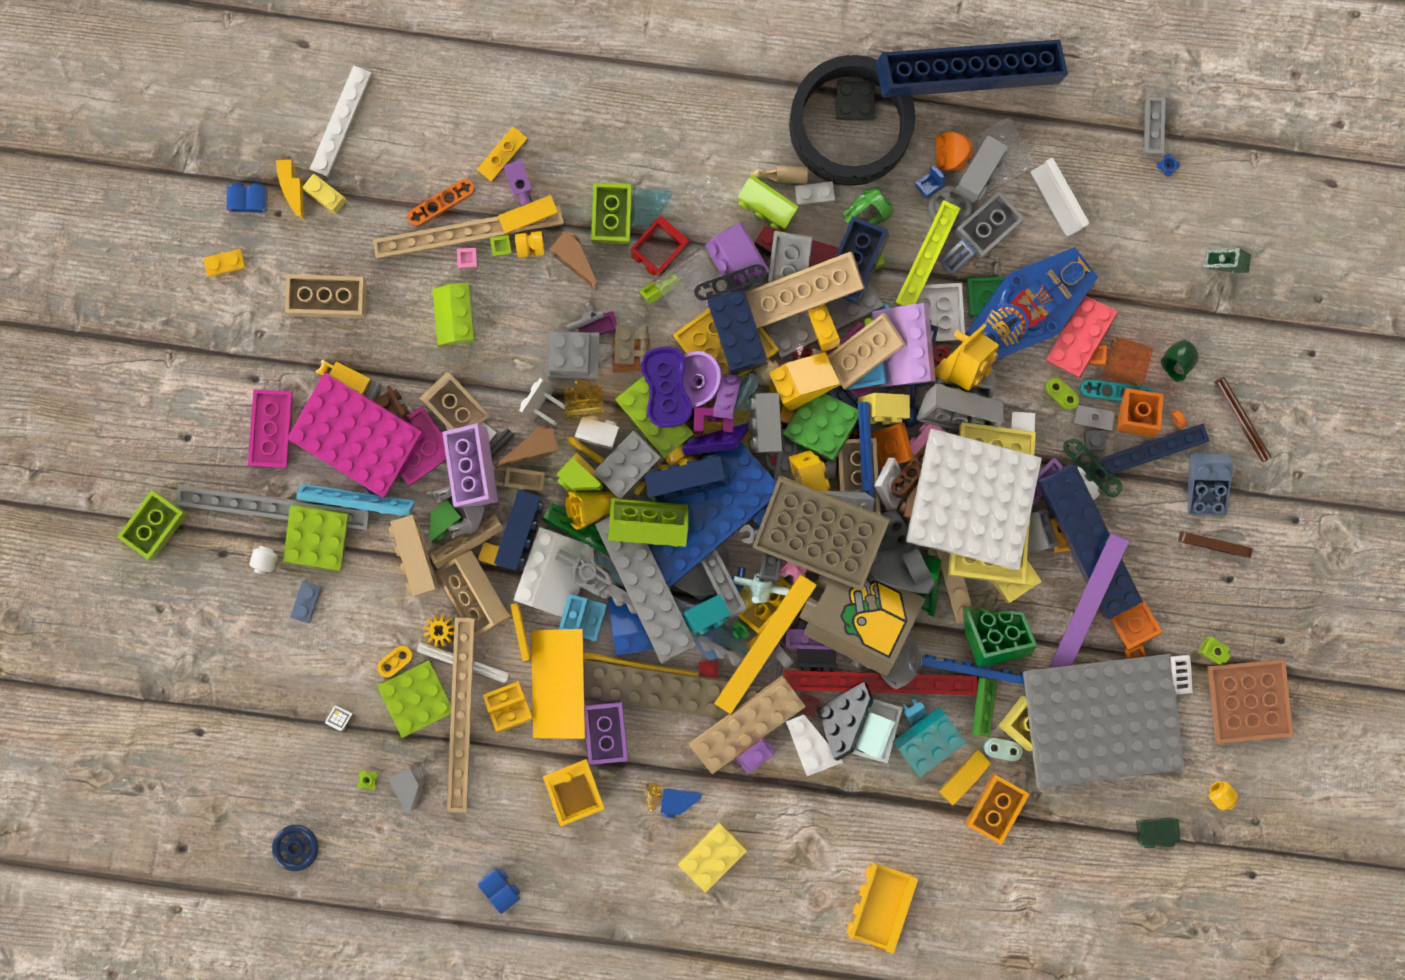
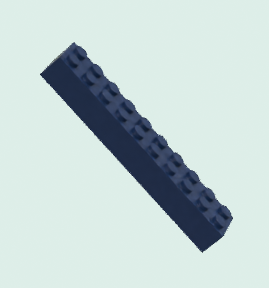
[876,39,1068,98]

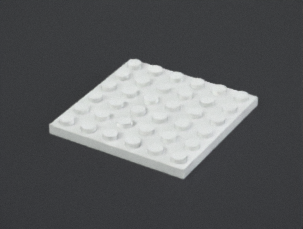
[906,429,1042,570]

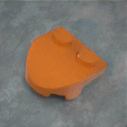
[935,132,973,173]

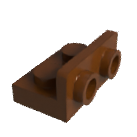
[373,385,411,423]

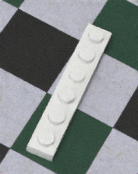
[310,65,372,178]

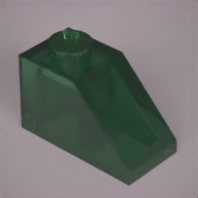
[1204,249,1252,273]

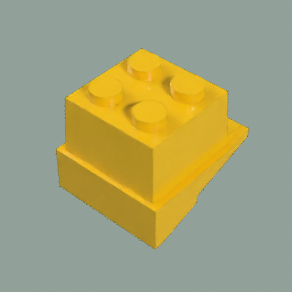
[935,324,999,391]
[543,759,605,827]

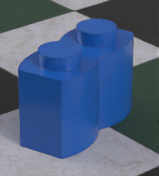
[226,183,268,213]
[477,868,520,914]

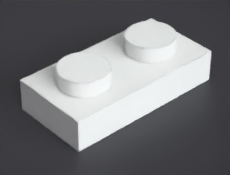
[794,182,835,206]

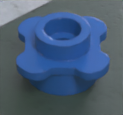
[1157,154,1180,177]

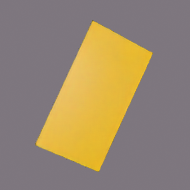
[531,629,585,739]

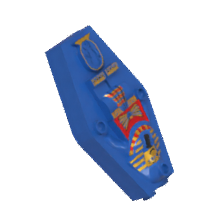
[965,247,1098,360]

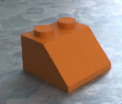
[1117,388,1164,437]

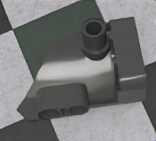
[869,509,935,594]

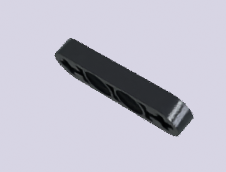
[694,264,767,301]

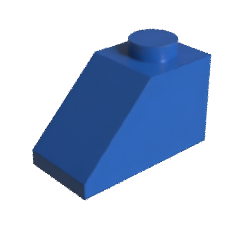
[660,788,702,818]

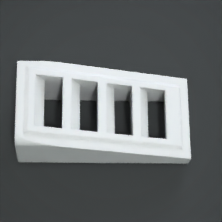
[1169,655,1193,695]

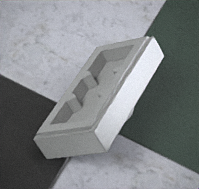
[1073,405,1115,431]

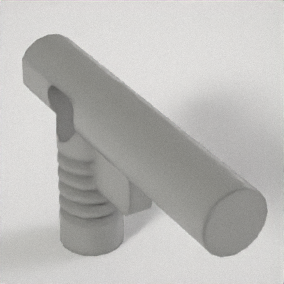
[567,301,604,332]

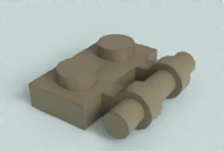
[615,325,650,365]

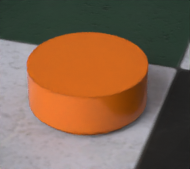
[1170,410,1187,429]

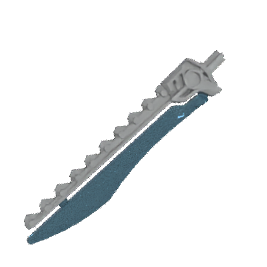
[555,544,749,666]

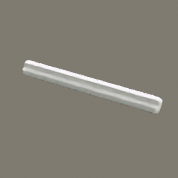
[417,642,509,683]

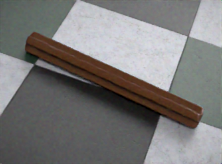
[1215,377,1271,462]

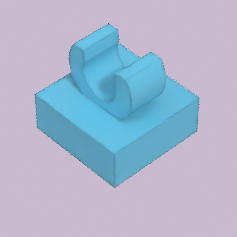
[903,699,928,725]

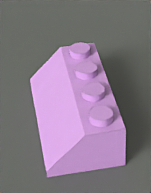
[442,423,498,507]

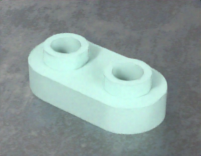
[983,738,1023,761]

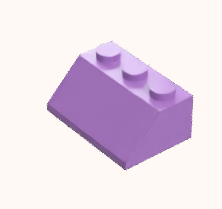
[705,222,770,292]

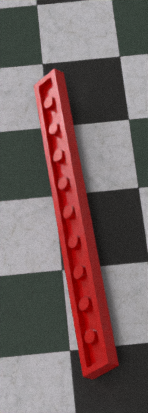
[784,670,977,695]

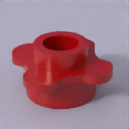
[933,346,950,365]

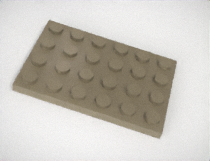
[752,475,890,591]

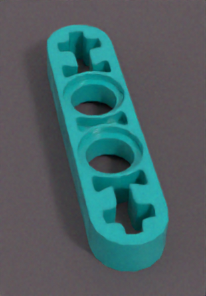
[1079,379,1154,402]

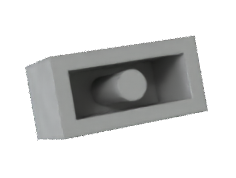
[1028,509,1058,554]

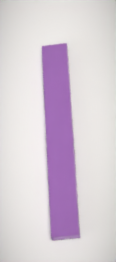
[1049,532,1129,668]

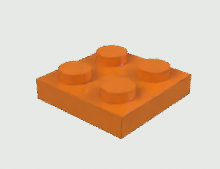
[871,423,913,470]
[1110,599,1163,651]

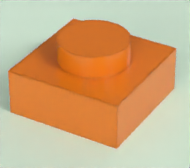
[1088,345,1108,366]

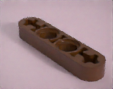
[891,442,927,498]
[1178,532,1253,558]

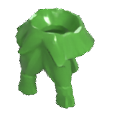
[843,187,893,225]

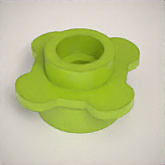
[357,770,378,791]

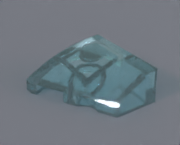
[631,187,673,227]

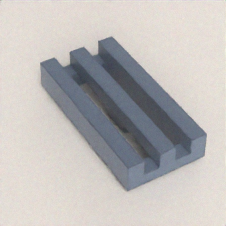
[939,237,978,275]

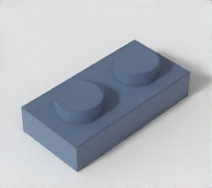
[290,581,322,623]

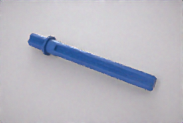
[858,402,876,507]

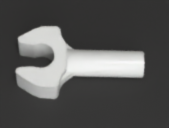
[739,524,759,544]

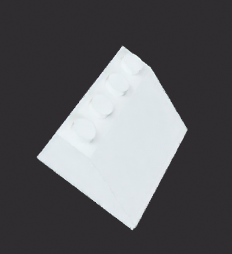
[513,527,594,617]

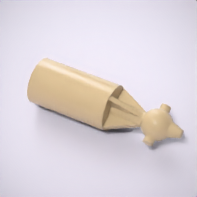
[750,166,808,184]

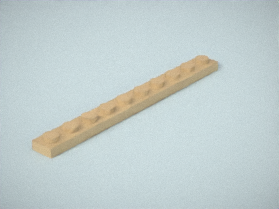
[373,205,564,259]
[447,617,475,813]

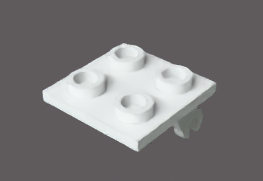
[519,378,568,426]

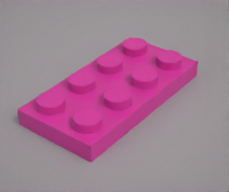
[248,389,293,468]

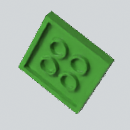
[783,393,859,462]

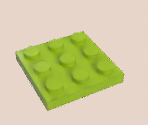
[283,504,349,571]
[377,660,451,738]

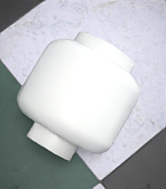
[249,546,277,575]

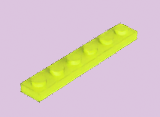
[895,200,960,306]

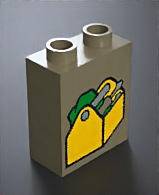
[799,572,925,676]

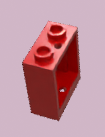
[630,215,689,277]

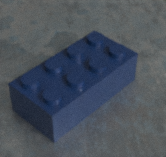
[835,216,889,305]
[707,288,768,375]
[644,455,731,502]
[494,490,545,572]

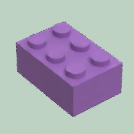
[584,702,628,765]

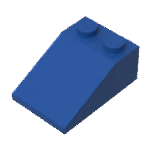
[608,598,654,656]

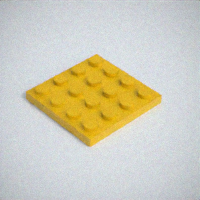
[673,309,779,395]

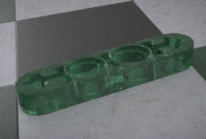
[1063,438,1123,497]

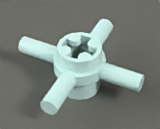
[733,573,790,603]

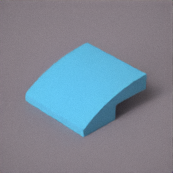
[559,594,608,642]

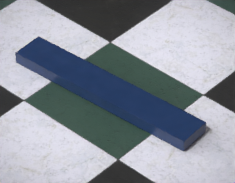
[1095,423,1210,478]

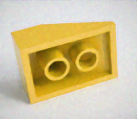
[769,352,841,412]

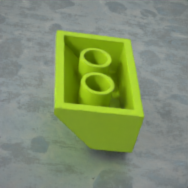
[737,174,799,232]
[432,282,476,346]

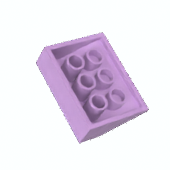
[872,303,936,388]

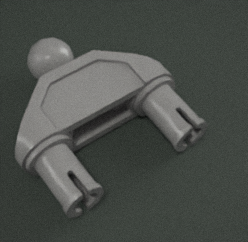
[434,483,492,538]

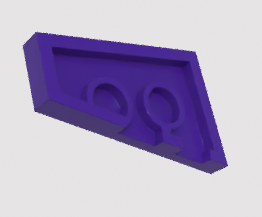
[682,423,749,455]

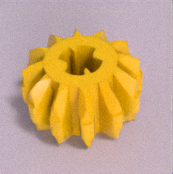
[423,614,455,647]

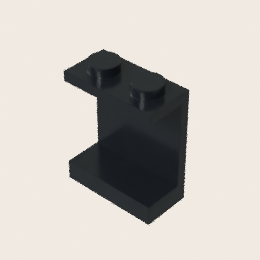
[797,620,837,671]

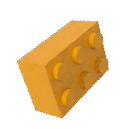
[964,773,1030,845]

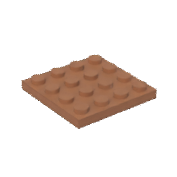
[1207,659,1294,744]

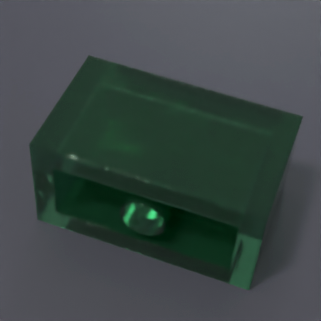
[1136,817,1181,848]

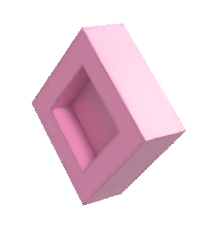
[457,248,478,269]

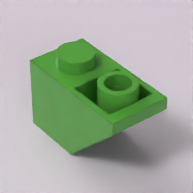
[429,499,463,543]

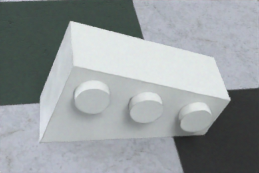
[785,714,843,776]

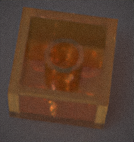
[1102,337,1154,386]

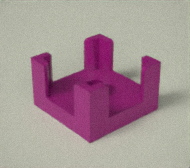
[694,407,733,435]

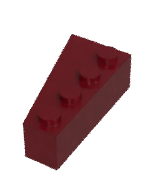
[754,226,839,267]

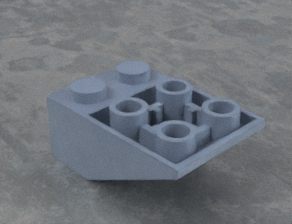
[1188,453,1234,516]

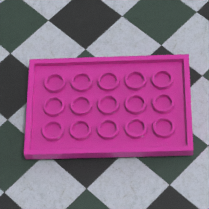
[287,372,423,498]

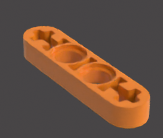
[408,179,475,227]

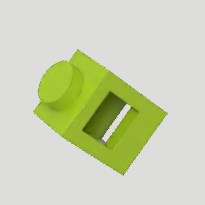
[1197,636,1231,665]

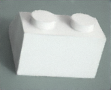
[575,415,620,451]

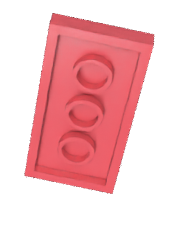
[1046,295,1118,378]

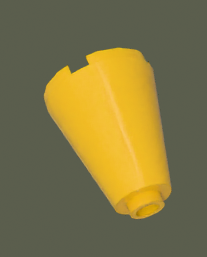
[565,491,619,529]

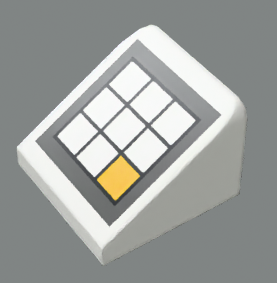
[325,705,353,731]

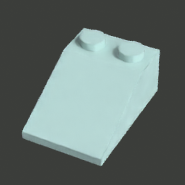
[855,711,895,759]

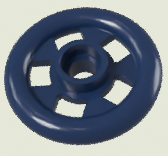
[272,825,319,871]

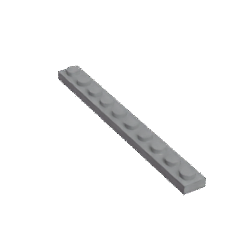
[176,485,370,530]

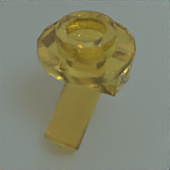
[645,783,663,811]

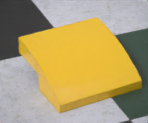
[483,681,533,733]

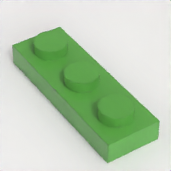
[972,677,997,737]

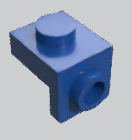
[915,165,945,199]

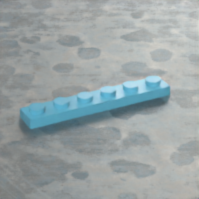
[297,484,415,517]

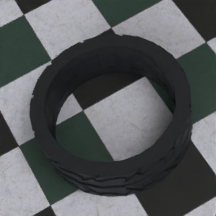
[789,55,916,186]

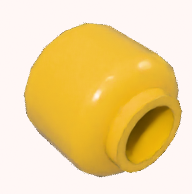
[1209,781,1238,810]

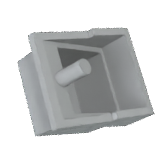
[547,331,600,379]

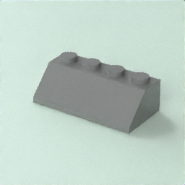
[917,384,1003,431]

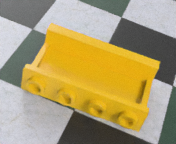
[846,862,918,954]

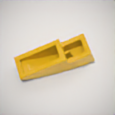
[276,160,304,220]
[937,749,991,805]

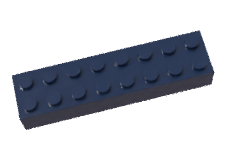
[1037,464,1143,620]

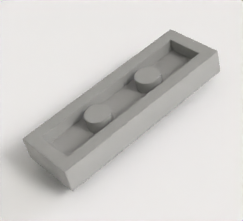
[1144,97,1166,155]

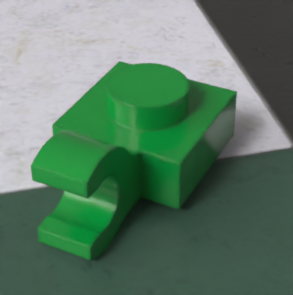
[731,620,750,640]

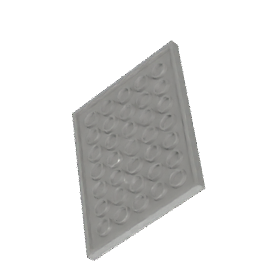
[1023,654,1185,788]

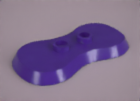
[641,346,692,428]

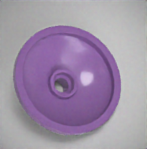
[683,351,722,408]

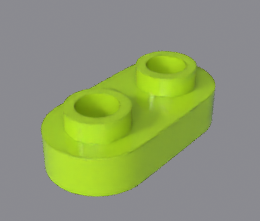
[1045,378,1079,410]

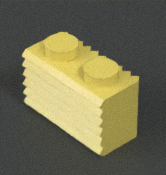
[303,174,347,215]

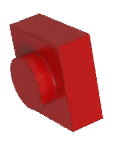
[699,661,719,678]

